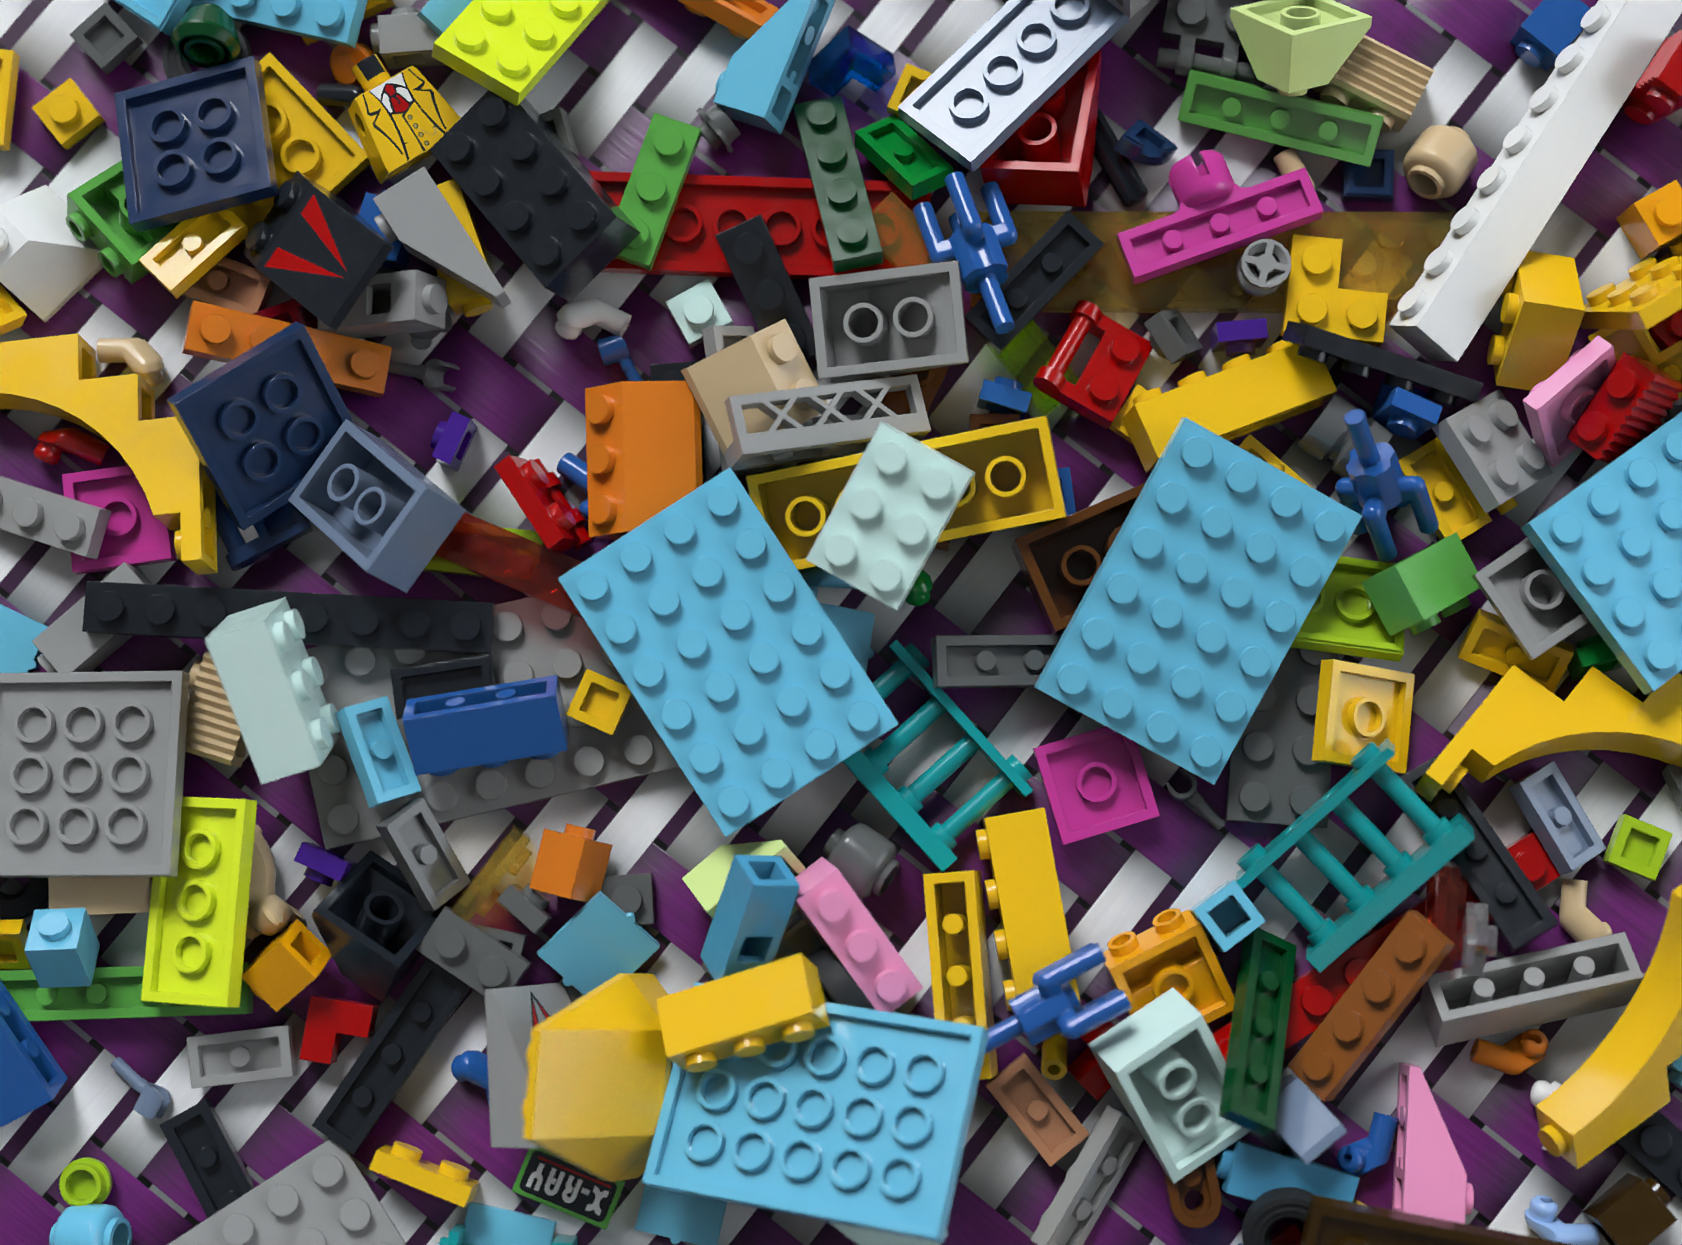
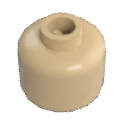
[1403,125,1478,199]

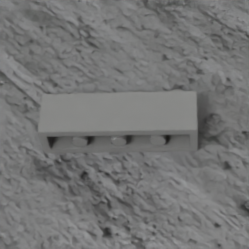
[1419,932,1643,1047]

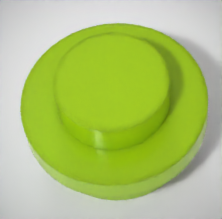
[59,1157,112,1206]

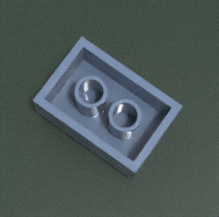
[288,419,466,593]

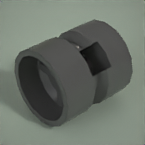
[1297,393,1393,478]

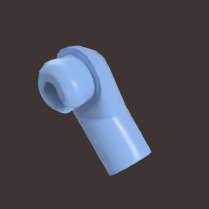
[1525,1195,1600,1245]

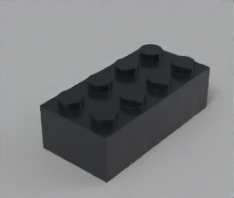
[430,90,641,302]

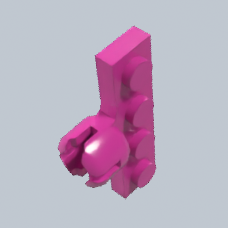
[1116,150,1324,285]

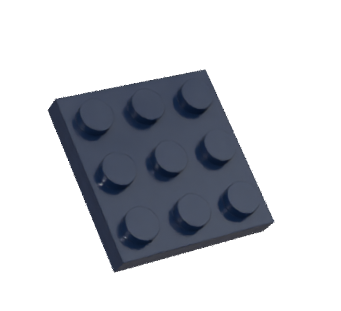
[114,56,279,233]
[167,322,354,531]

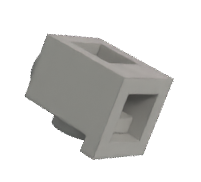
[370,2,445,69]

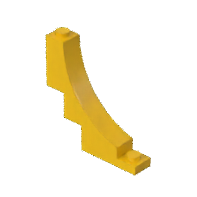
[0,333,218,575]
[1414,664,1682,802]
[1535,884,1682,1169]

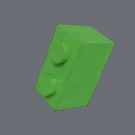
[1361,532,1480,636]

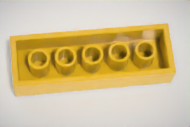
[746,416,1067,570]

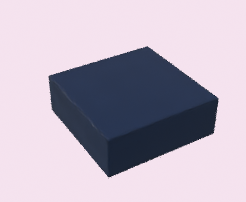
[1341,149,1394,202]

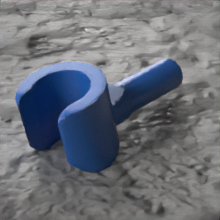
[597,335,643,381]

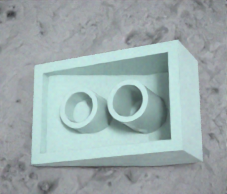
[1088,988,1251,1183]

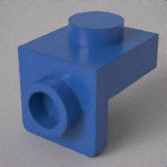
[1369,379,1442,441]

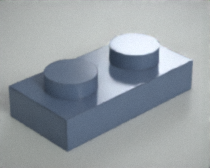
[1508,761,1607,876]

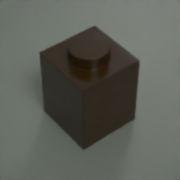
[1582,1173,1677,1245]

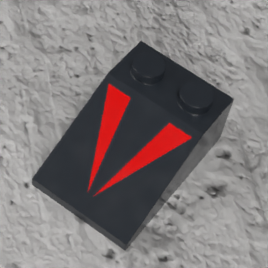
[242,170,394,331]

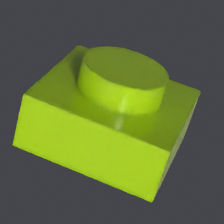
[1602,814,1673,881]

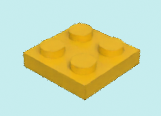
[1311,659,1415,774]

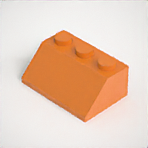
[585,381,703,541]

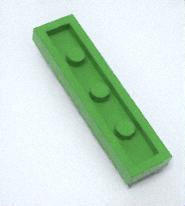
[1177,69,1384,167]

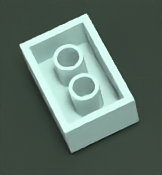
[806,422,976,610]
[205,597,341,785]

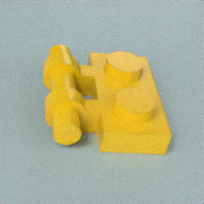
[1399,437,1518,540]

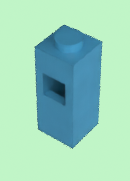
[700,855,800,980]
[1215,1139,1359,1202]

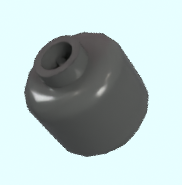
[823,823,901,898]

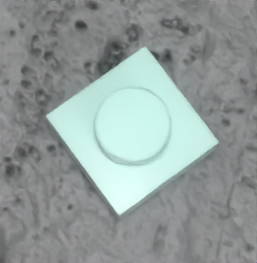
[666,278,733,348]

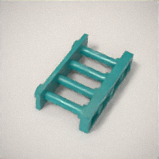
[842,639,1033,872]
[1235,738,1475,973]

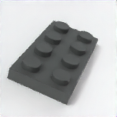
[1224,647,1338,828]

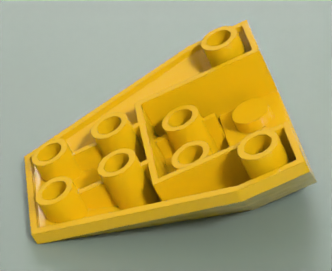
[522,973,673,1182]

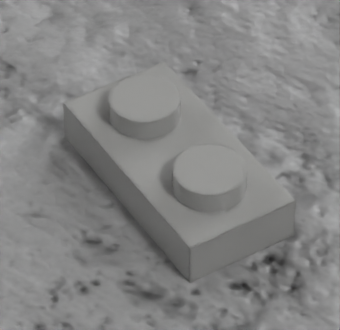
[187,1024,297,1089]

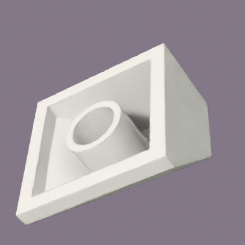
[0,185,103,322]

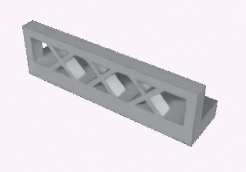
[724,374,931,471]

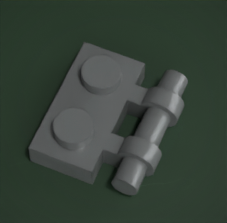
[1155,0,1260,84]

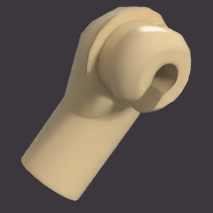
[96,338,164,387]

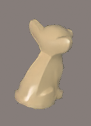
[246,825,305,940]

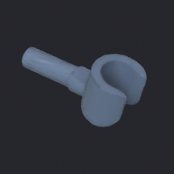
[111,1057,171,1119]

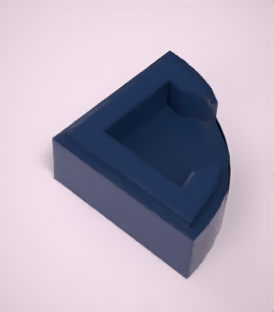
[1113,119,1178,166]

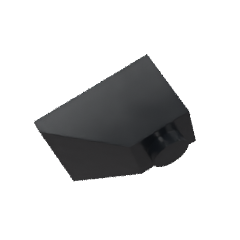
[311,850,453,1002]

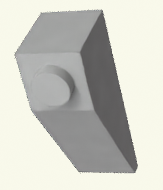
[373,167,511,308]

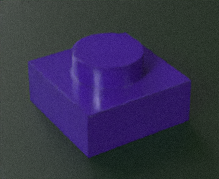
[1210,318,1268,358]
[430,411,478,472]
[293,842,357,887]

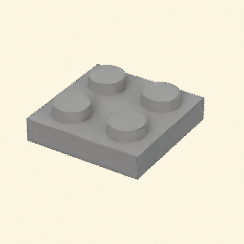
[1432,389,1553,513]

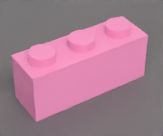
[794,857,923,1013]

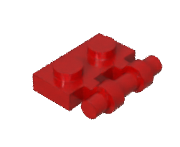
[494,455,593,552]

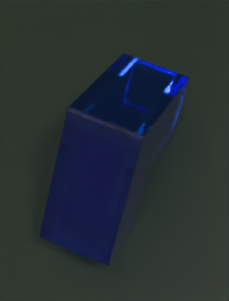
[808,25,896,97]

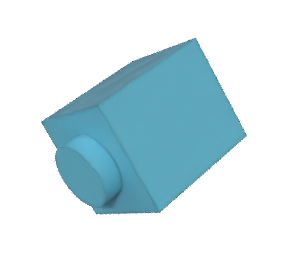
[1189,880,1266,952]
[24,908,100,988]

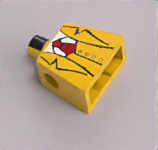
[348,54,461,184]

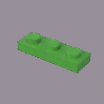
[616,113,702,271]

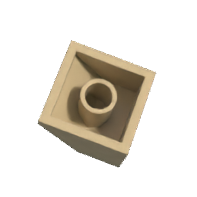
[681,319,828,459]

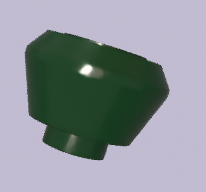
[171,3,241,68]

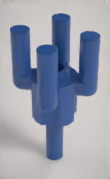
[913,172,1018,334]
[1335,409,1439,561]
[984,942,1132,1055]

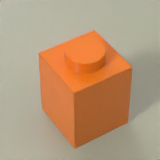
[529,823,613,902]

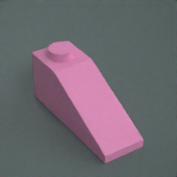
[1392,1062,1474,1224]

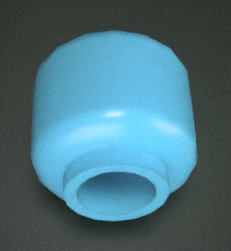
[49,1204,132,1245]

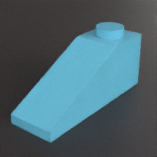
[713,0,836,135]

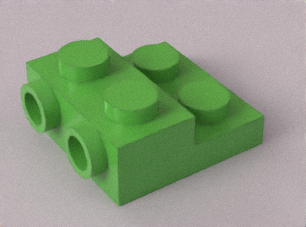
[66,160,182,284]

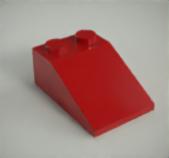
[980,50,1102,207]

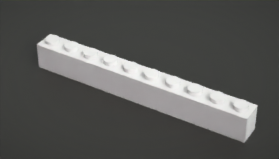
[1389,0,1682,362]

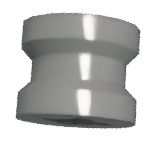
[1236,239,1291,297]

